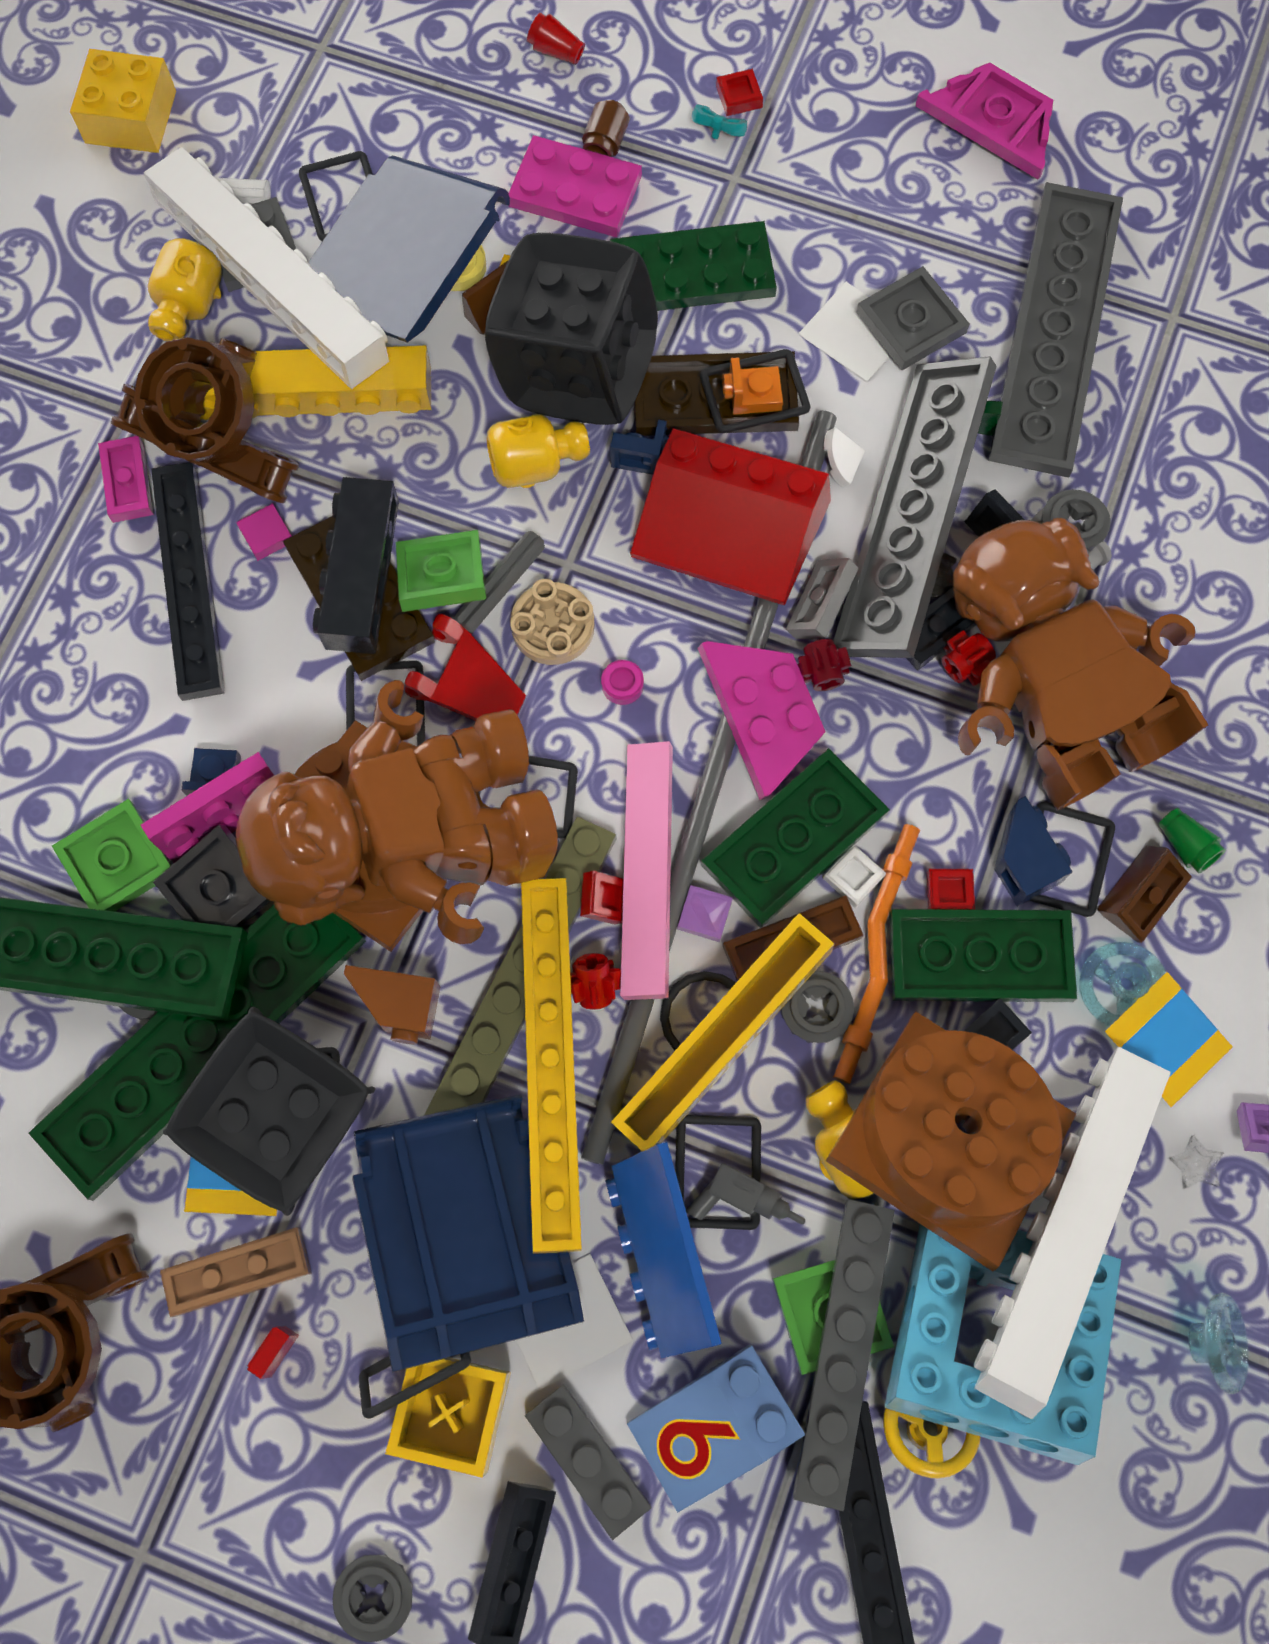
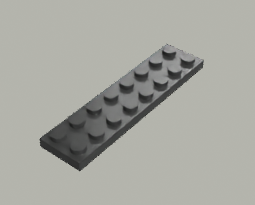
[988,182,1123,478]
[834,356,997,658]

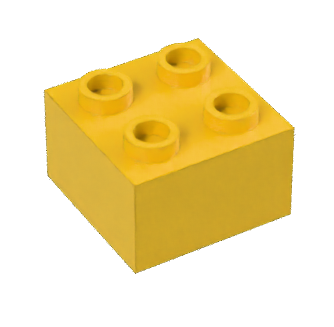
[70,49,176,153]
[385,1358,511,1478]

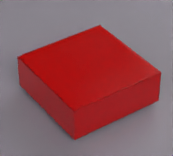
[716,68,763,117]
[926,868,975,910]
[580,871,624,925]
[247,1326,299,1379]

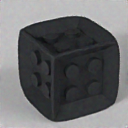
[485,233,658,425]
[163,1007,375,1216]

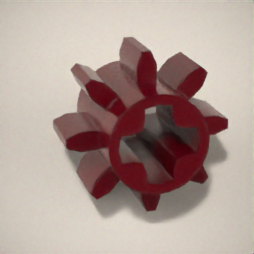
[797,639,852,691]

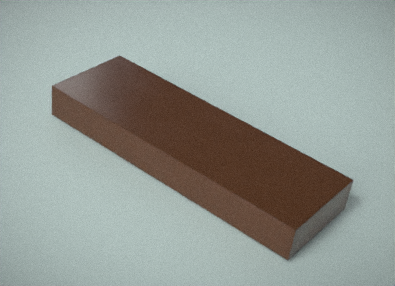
[722,895,864,981]

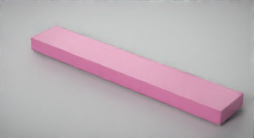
[620,741,673,1000]

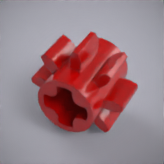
[941,630,996,686]
[570,953,621,1010]

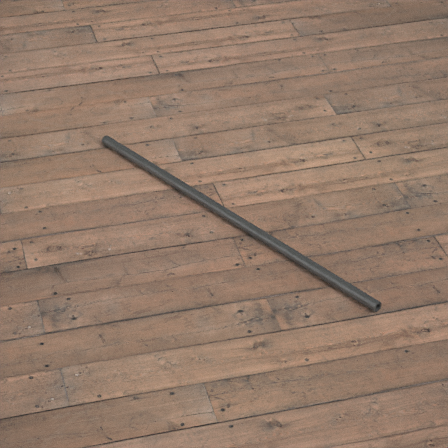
[581,411,837,1165]

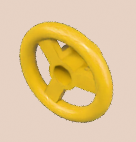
[883,1408,981,1479]

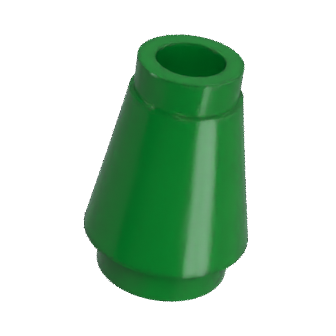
[1158,808,1226,873]

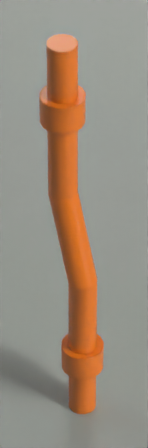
[833,824,920,1084]

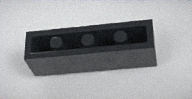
[313,477,399,654]

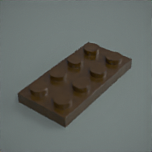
[635,351,799,436]
[283,516,435,681]

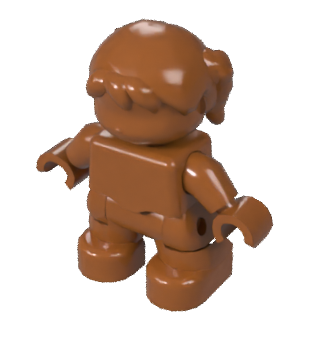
[953,518,1209,811]
[236,680,558,944]

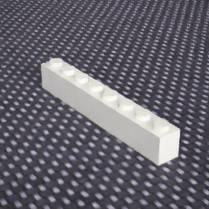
[144,147,389,389]
[974,1047,1171,1419]

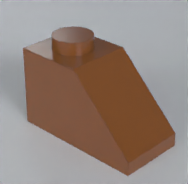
[344,965,441,1045]

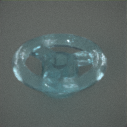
[1079,942,1166,1026]
[1189,1293,1249,1394]

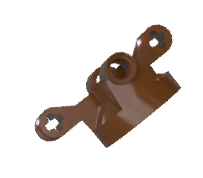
[111,337,299,503]
[0,1233,150,1432]

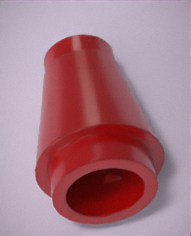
[527,13,585,65]

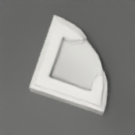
[824,427,865,487]

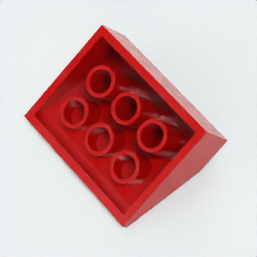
[630,428,831,606]

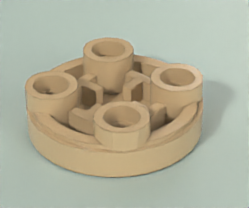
[510,579,595,665]

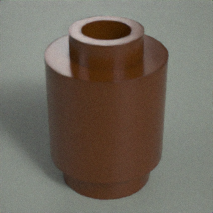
[582,99,630,157]

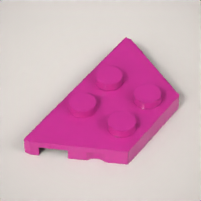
[915,62,1054,180]
[697,641,826,800]

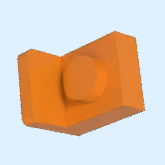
[722,357,783,415]

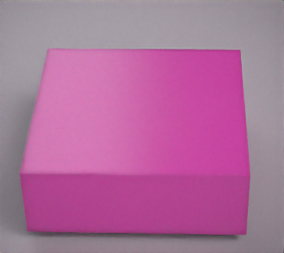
[236,503,292,561]

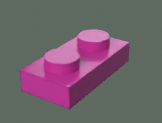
[98,436,154,523]

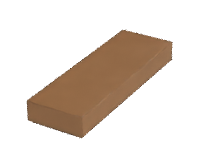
[160,1227,312,1317]

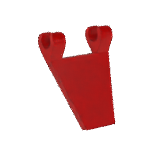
[404,614,526,721]

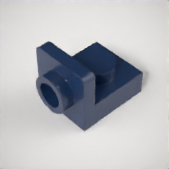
[610,420,669,475]
[181,748,241,796]

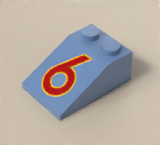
[627,1345,805,1513]

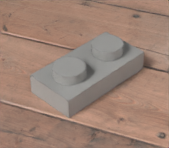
[786,558,859,639]

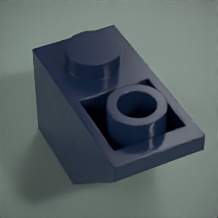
[994,796,1073,907]

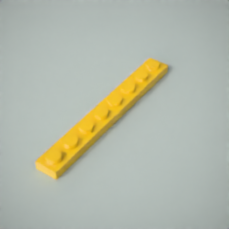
[521,878,582,1254]

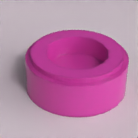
[601,660,644,705]

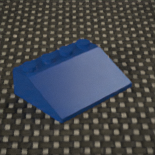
[605,1142,722,1358]

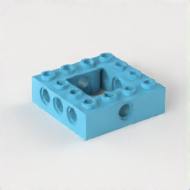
[884,1224,1121,1465]

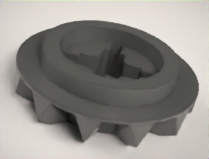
[1040,489,1111,552]
[782,971,854,1043]
[332,1554,413,1642]

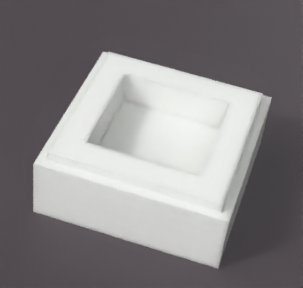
[823,845,886,908]

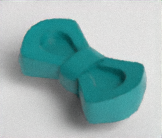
[691,104,747,139]

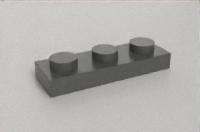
[524,1384,652,1541]

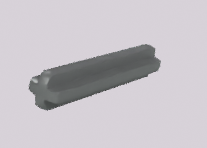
[454,531,545,634]

